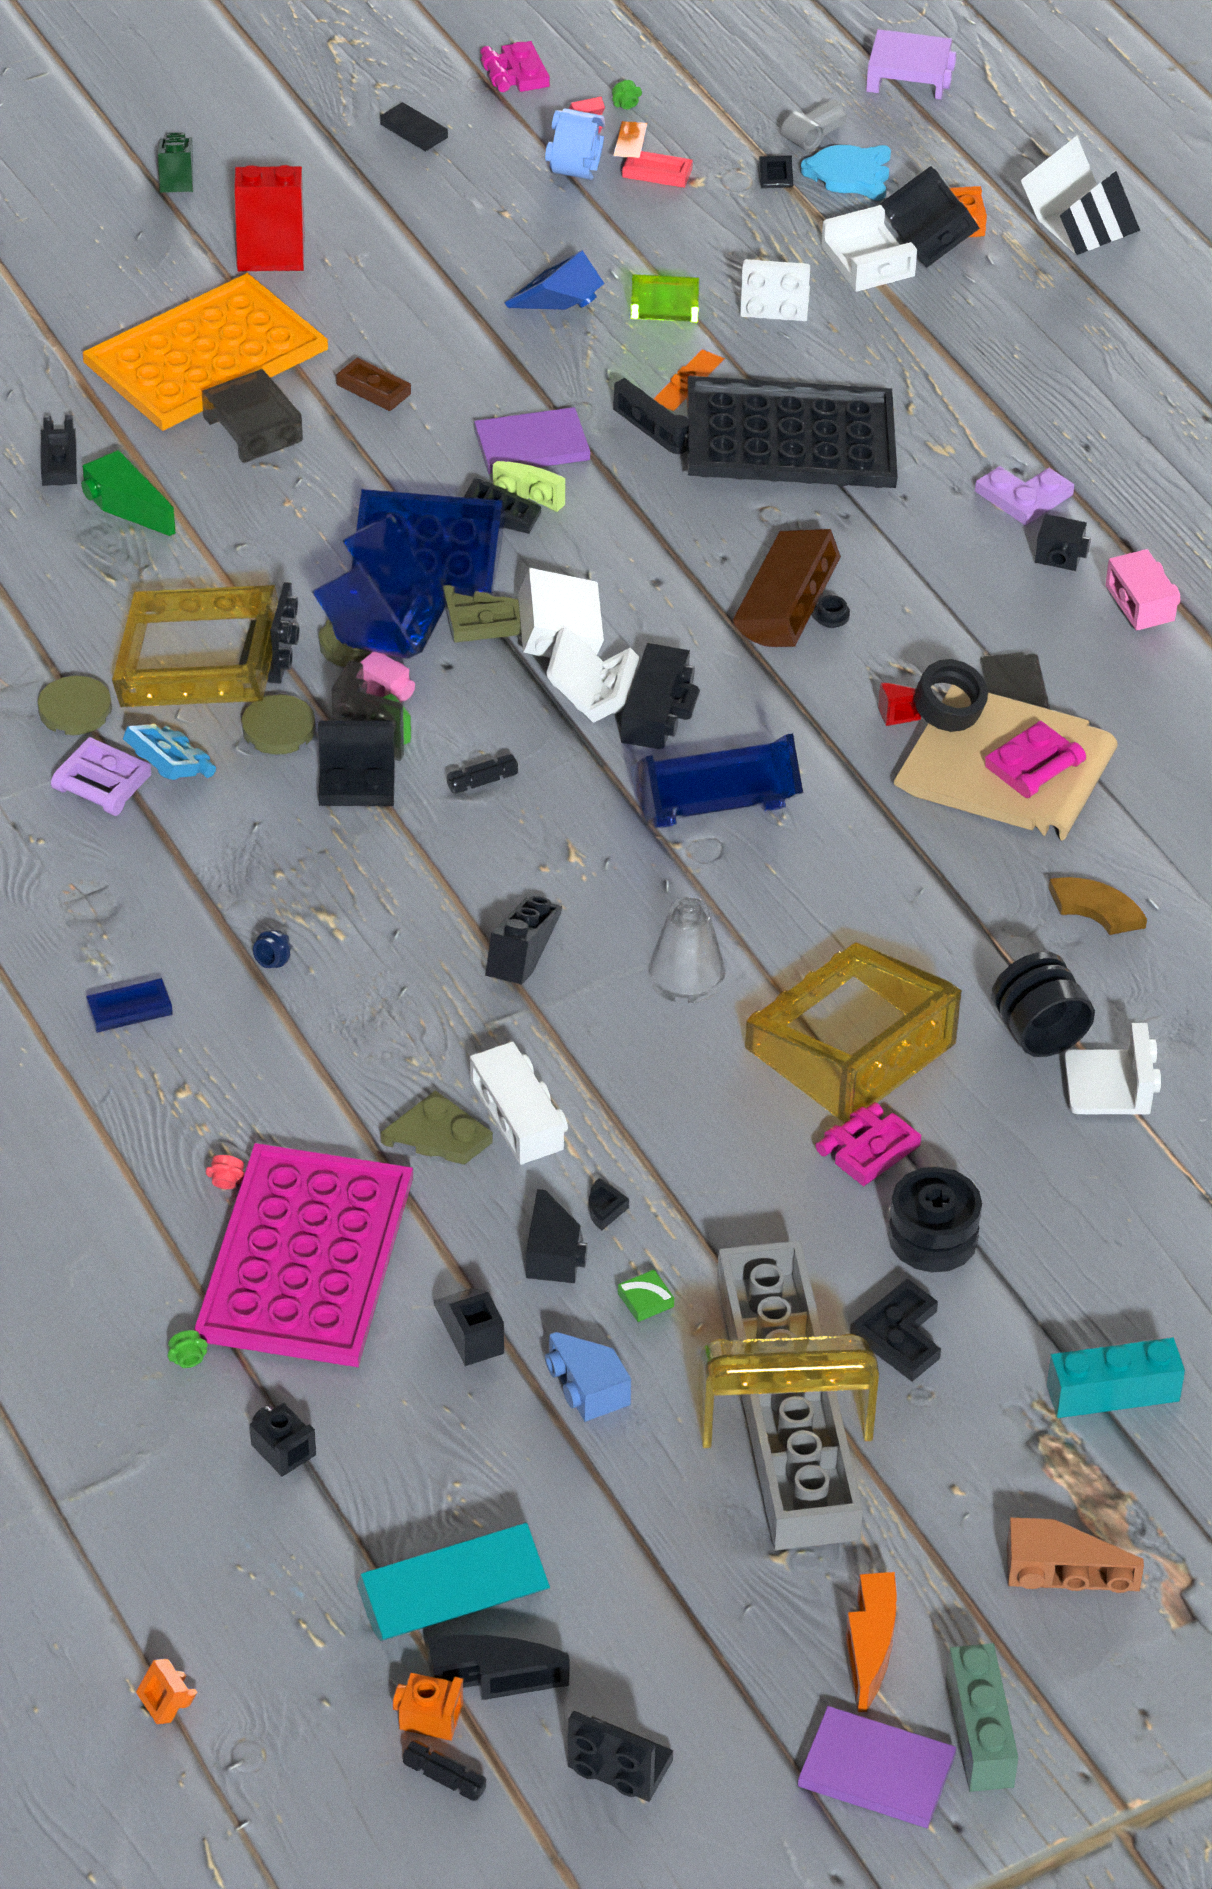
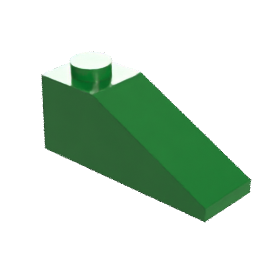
[81,450,176,536]

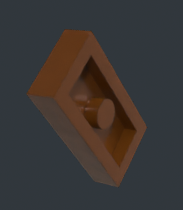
[336,357,411,411]

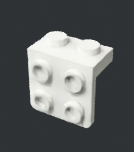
[547,627,639,723]
[1064,1023,1161,1114]

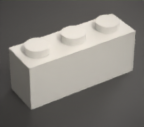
[470,1042,568,1165]

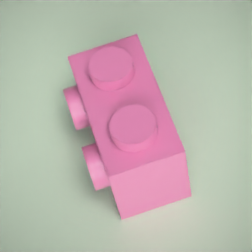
[1105,549,1180,631]

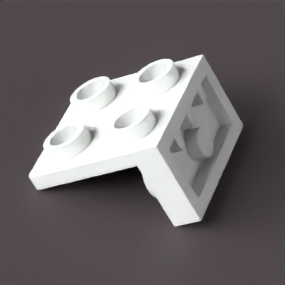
[740,259,810,321]

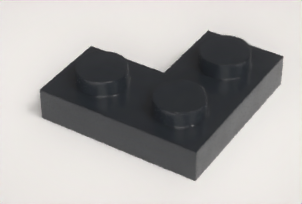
[850,1279,941,1382]

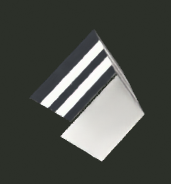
[1021,136,1140,255]

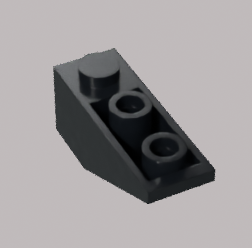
[485,896,562,985]

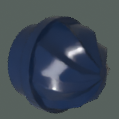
[253,930,293,968]

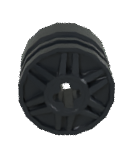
[991,952,1095,1057]

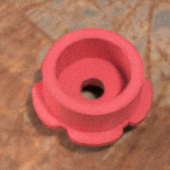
[205,1155,245,1189]

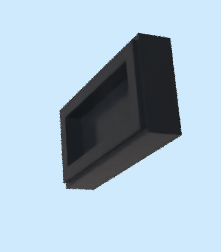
[380,102,448,152]

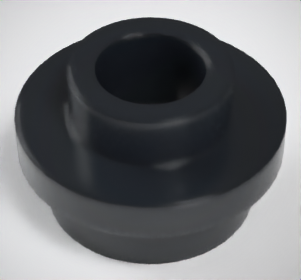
[814,595,850,628]

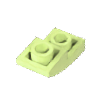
[493,461,565,512]

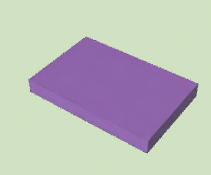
[474,407,590,474]
[798,1706,957,1829]

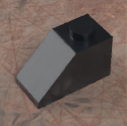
[526,1189,588,1283]

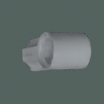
[782,99,847,152]

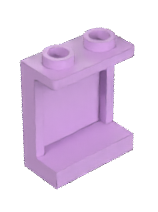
[866,29,956,100]

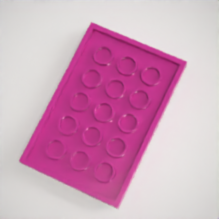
[194,1143,413,1368]

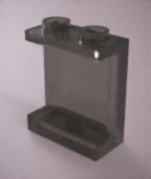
[202,369,303,463]

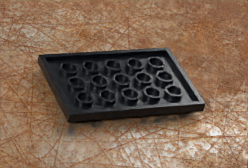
[687,376,898,488]

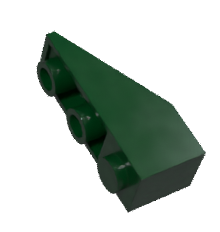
[158,133,193,193]

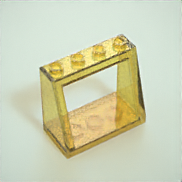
[745,942,962,1123]

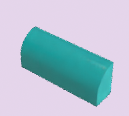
[357,1523,550,1641]

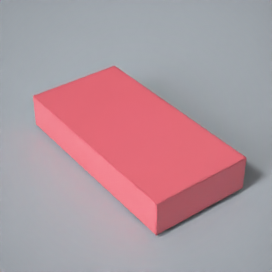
[622,151,693,188]

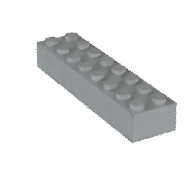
[717,1240,863,1550]

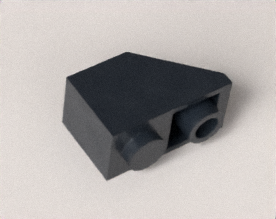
[434,1288,504,1366]

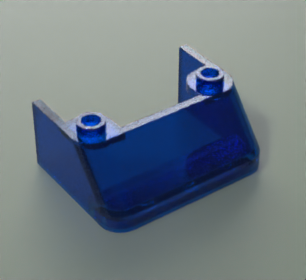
[312,514,445,659]
[630,733,803,828]

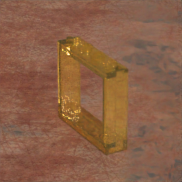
[112,585,279,707]

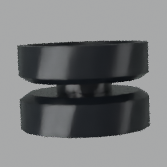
[888,1166,982,1273]

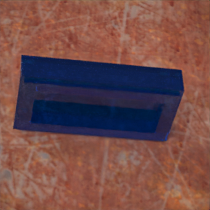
[86,978,173,1033]

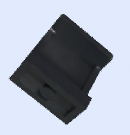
[880,166,980,268]

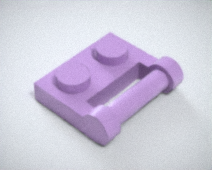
[51,737,151,816]

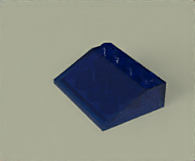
[349,489,505,599]

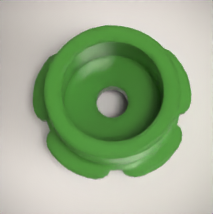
[612,80,642,110]
[167,1330,208,1368]

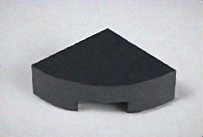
[589,1178,629,1231]

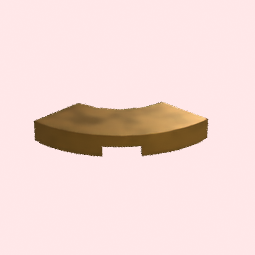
[1049,877,1147,935]

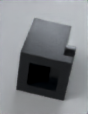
[250,1403,316,1477]

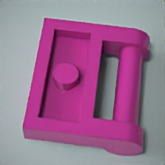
[985,720,1086,798]

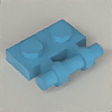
[123,724,216,780]

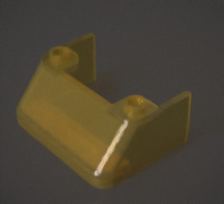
[698,1334,879,1448]

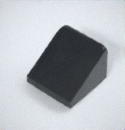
[758,155,794,188]

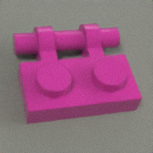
[480,41,550,92]
[815,1102,921,1187]

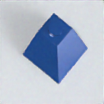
[504,250,605,310]

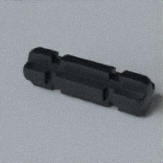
[447,754,518,794]
[403,1740,487,1801]

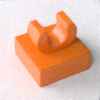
[136,1659,198,1724]

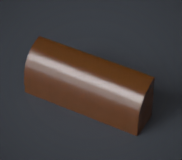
[733,529,841,647]

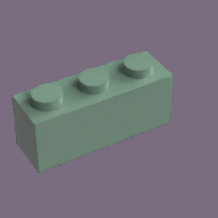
[946,1643,1019,1792]

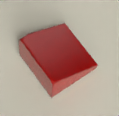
[878,683,921,726]

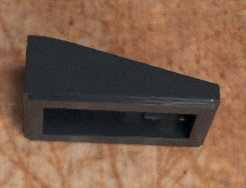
[463,478,541,534]

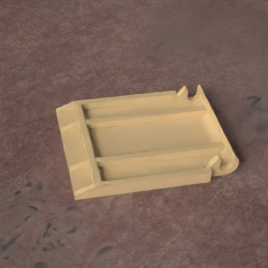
[894,685,1118,841]

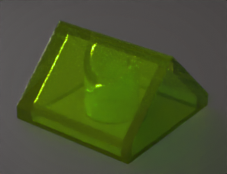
[631,274,700,322]

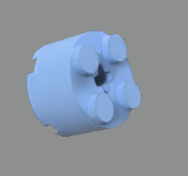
[545,108,605,180]

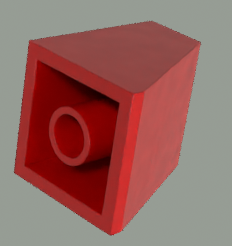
[235,165,305,271]

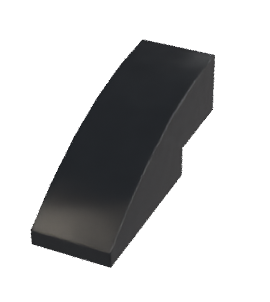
[427,1635,570,1700]

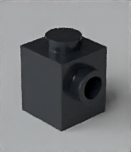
[1035,514,1091,571]

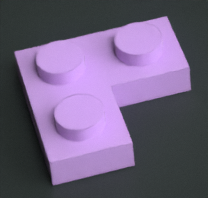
[975,466,1074,526]

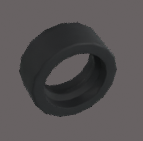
[914,659,988,732]

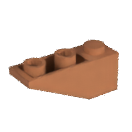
[1007,1517,1144,1593]

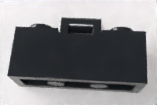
[621,643,700,750]

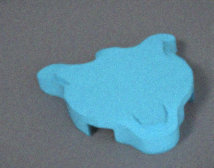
[801,145,891,201]

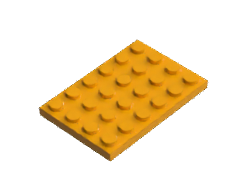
[83,273,328,431]

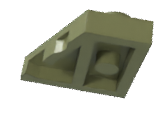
[443,585,522,643]
[381,1090,493,1165]

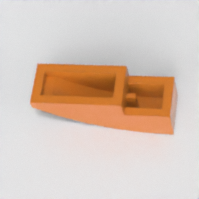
[846,1572,897,1712]

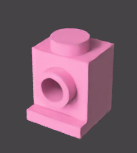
[356,646,415,705]

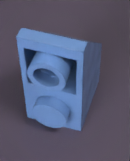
[545,1332,631,1422]

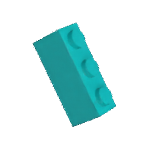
[1046,1337,1185,1418]

